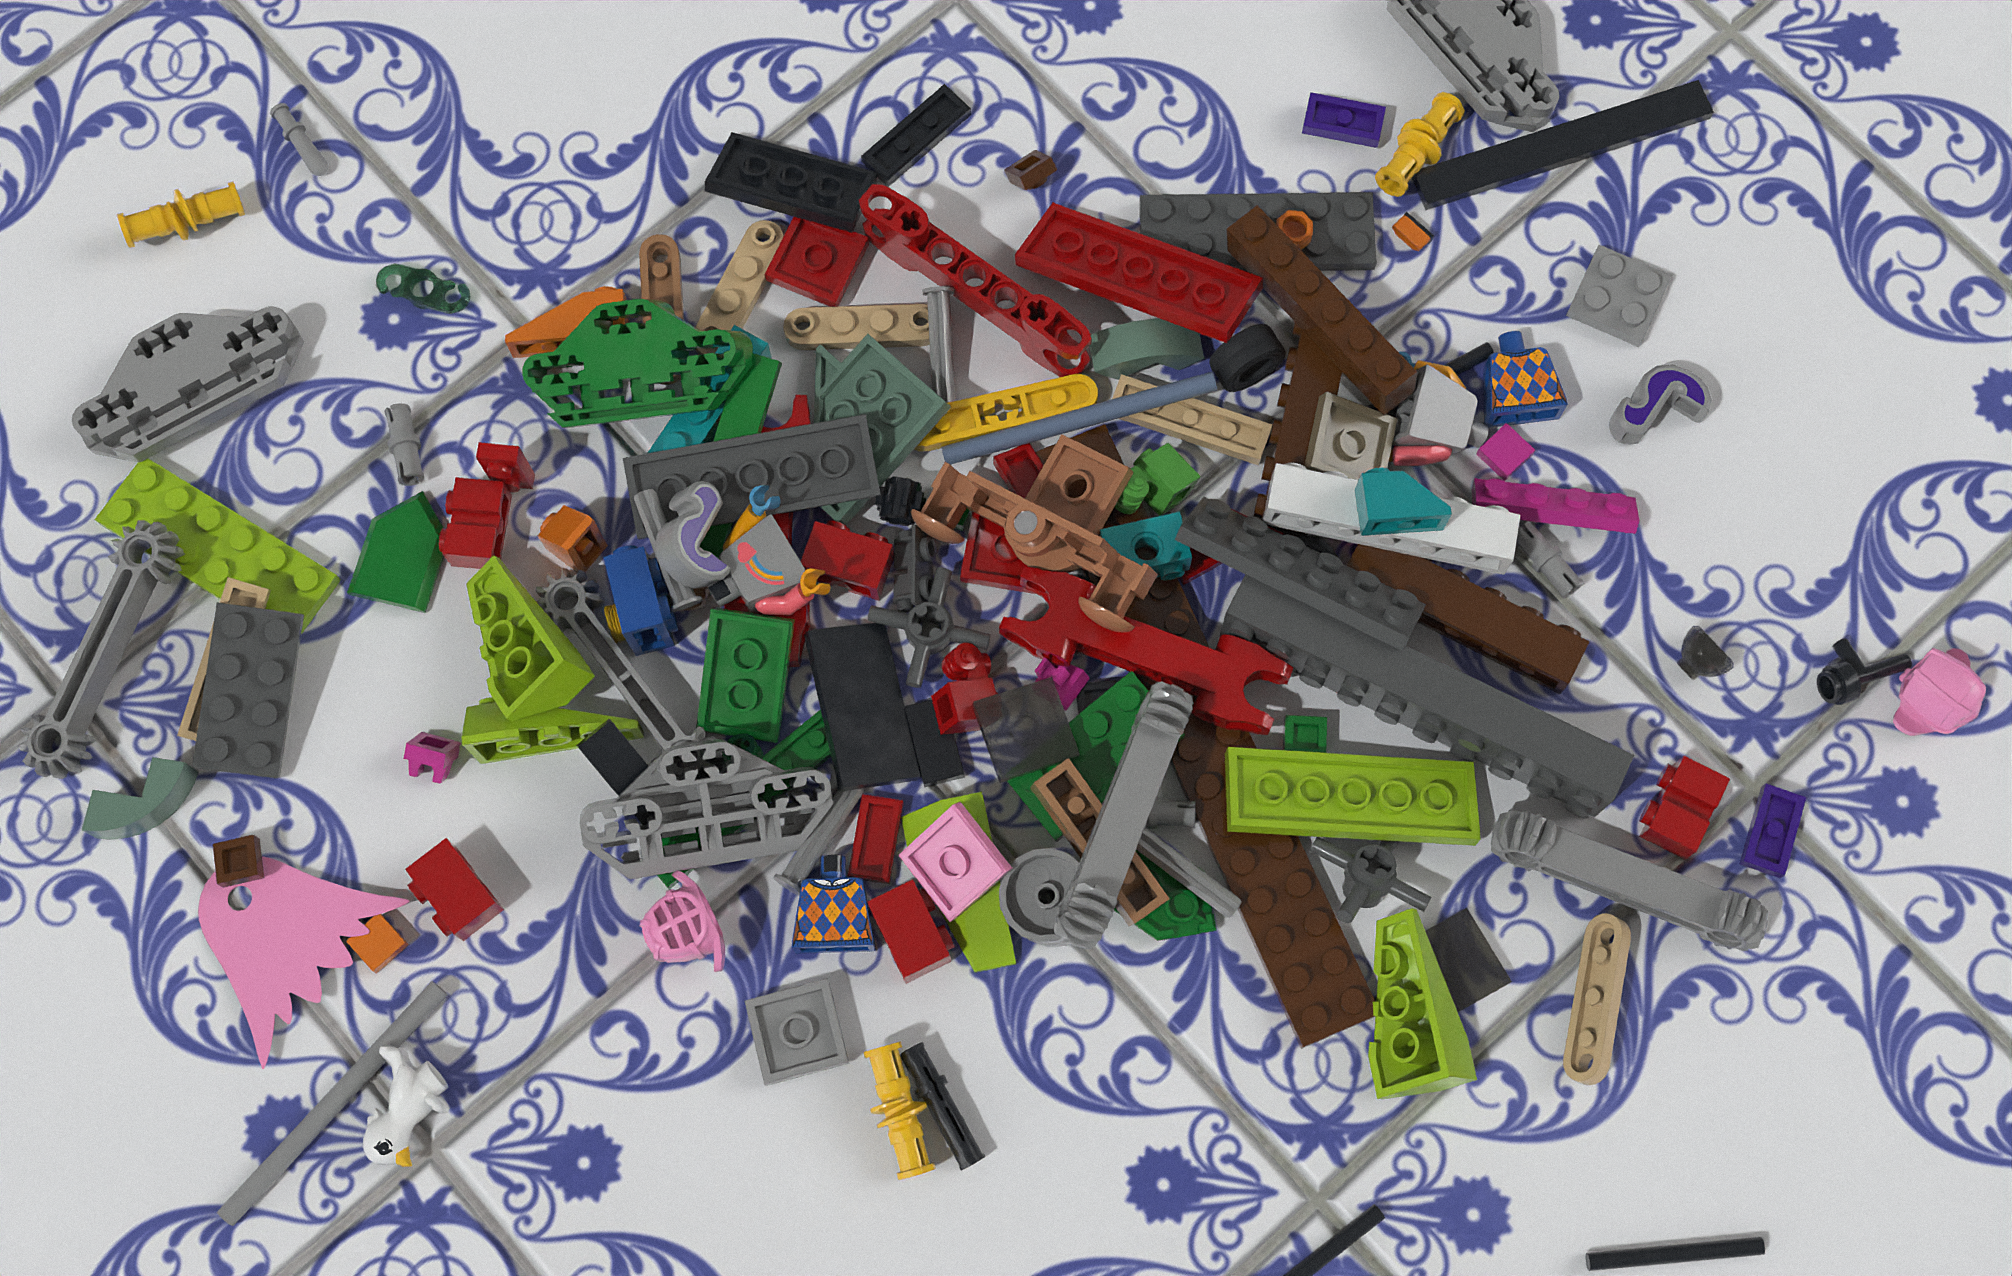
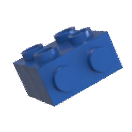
[603,545,679,656]

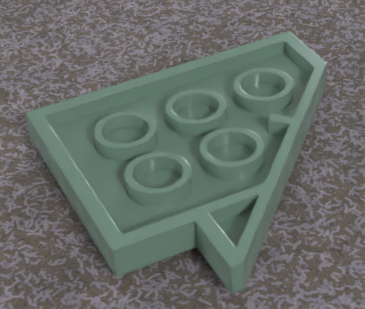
[814,334,951,525]

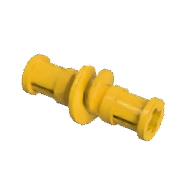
[1375,92,1465,197]
[117,181,245,248]
[863,1041,936,1180]

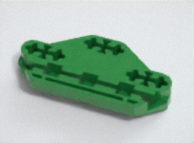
[522,299,753,428]

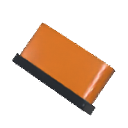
[1392,212,1434,251]

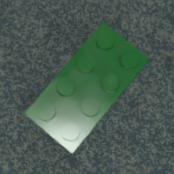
[1003,671,1185,842]

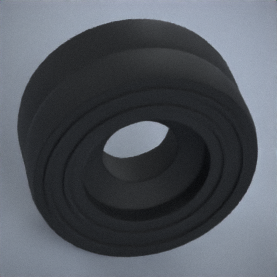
[1209,324,1286,392]

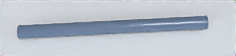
[941,371,1218,465]

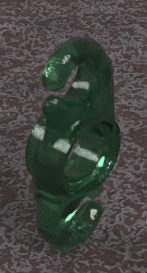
[376,263,471,314]

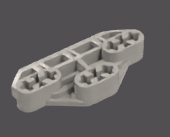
[1387,0,1559,132]
[72,306,304,462]
[579,739,833,879]

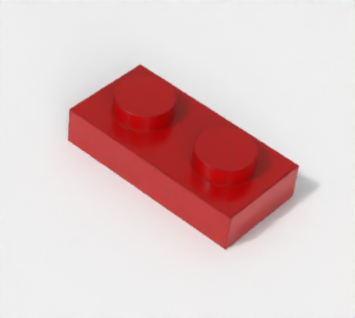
[476,442,535,492]

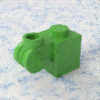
[1114,443,1201,516]

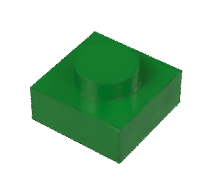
[1283,715,1327,753]

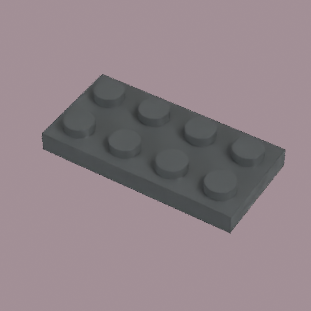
[192,602,304,778]

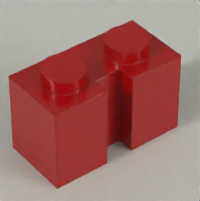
[439,477,512,569]
[801,521,894,601]
[1639,756,1730,860]
[405,838,504,941]
[867,879,955,984]

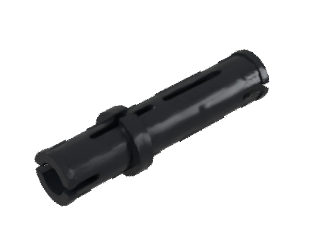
[900,1042,985,1171]

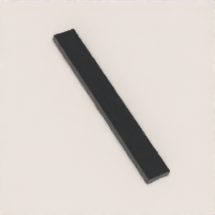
[1412,80,1714,210]

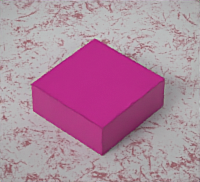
[1476,423,1535,481]

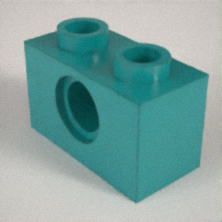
[1099,512,1192,581]

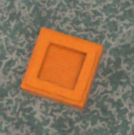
[346,914,409,974]

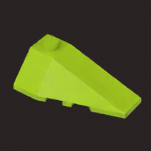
[466,555,595,721]
[461,697,644,764]
[901,792,1016,973]
[1368,908,1477,1099]

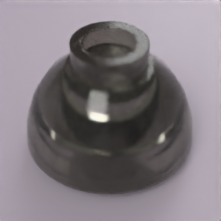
[1676,626,1734,681]

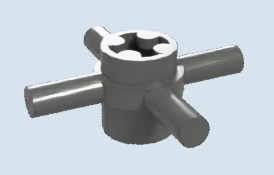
[867,567,991,688]
[1310,837,1432,923]

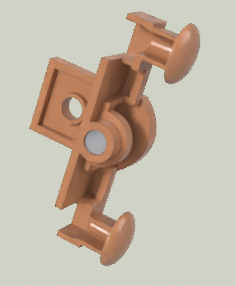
[911,434,1158,633]

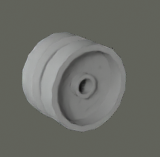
[999,848,1079,947]

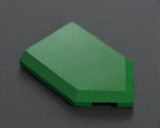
[347,491,444,613]
[1114,850,1217,941]

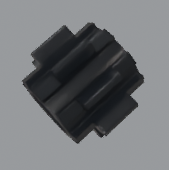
[874,476,926,526]

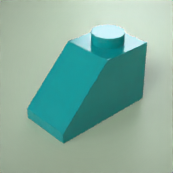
[1354,468,1452,536]

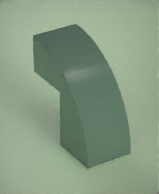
[1089,318,1204,380]
[82,757,199,840]

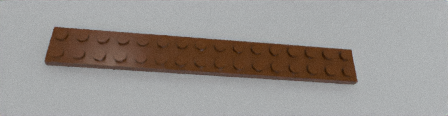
[1036,424,1375,1049]

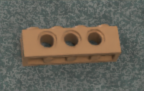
[1030,758,1169,926]

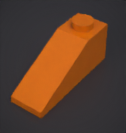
[505,286,630,358]

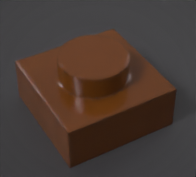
[1004,150,1057,190]
[213,835,264,888]

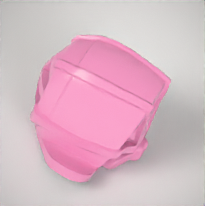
[1893,648,1986,736]
[639,870,725,972]

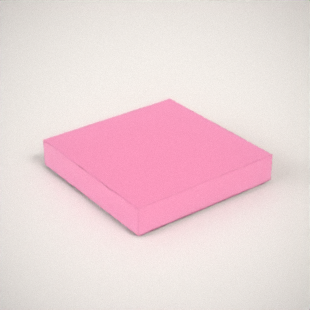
[898,802,1013,922]

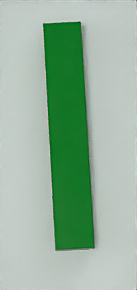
[699,353,782,595]
[641,709,831,890]

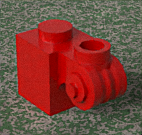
[931,642,1002,735]

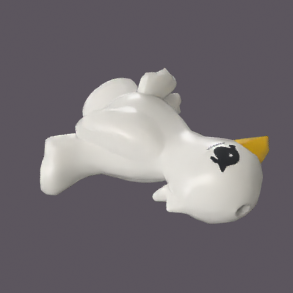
[363,1044,450,1167]

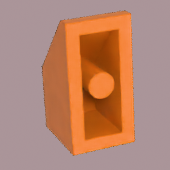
[537,505,608,572]

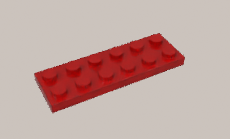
[1015,202,1263,343]

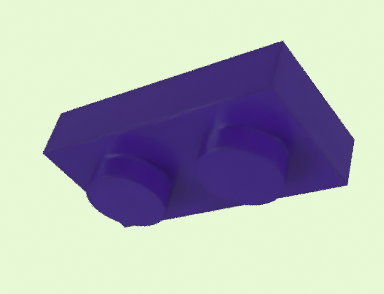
[1302,92,1386,148]
[1739,783,1807,878]

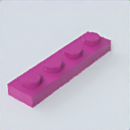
[1471,478,1639,534]

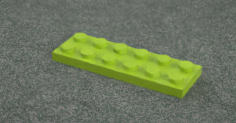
[94,458,341,634]
[1225,747,1481,846]

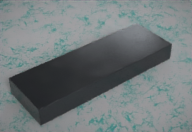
[861,84,971,187]
[576,719,662,839]

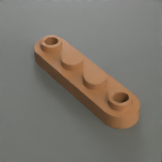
[639,234,684,385]

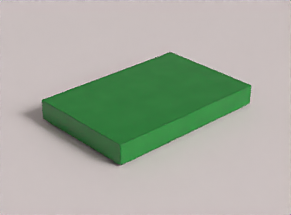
[696,607,795,743]

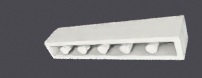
[1263,463,1520,575]

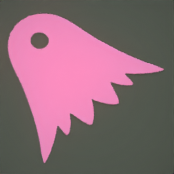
[198,857,410,1069]

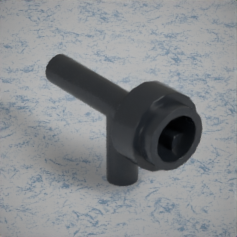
[1817,638,1912,705]

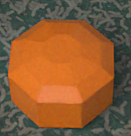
[1276,210,1313,250]

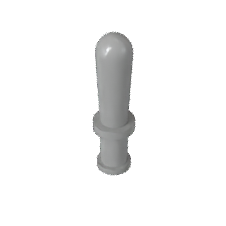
[270,103,328,176]

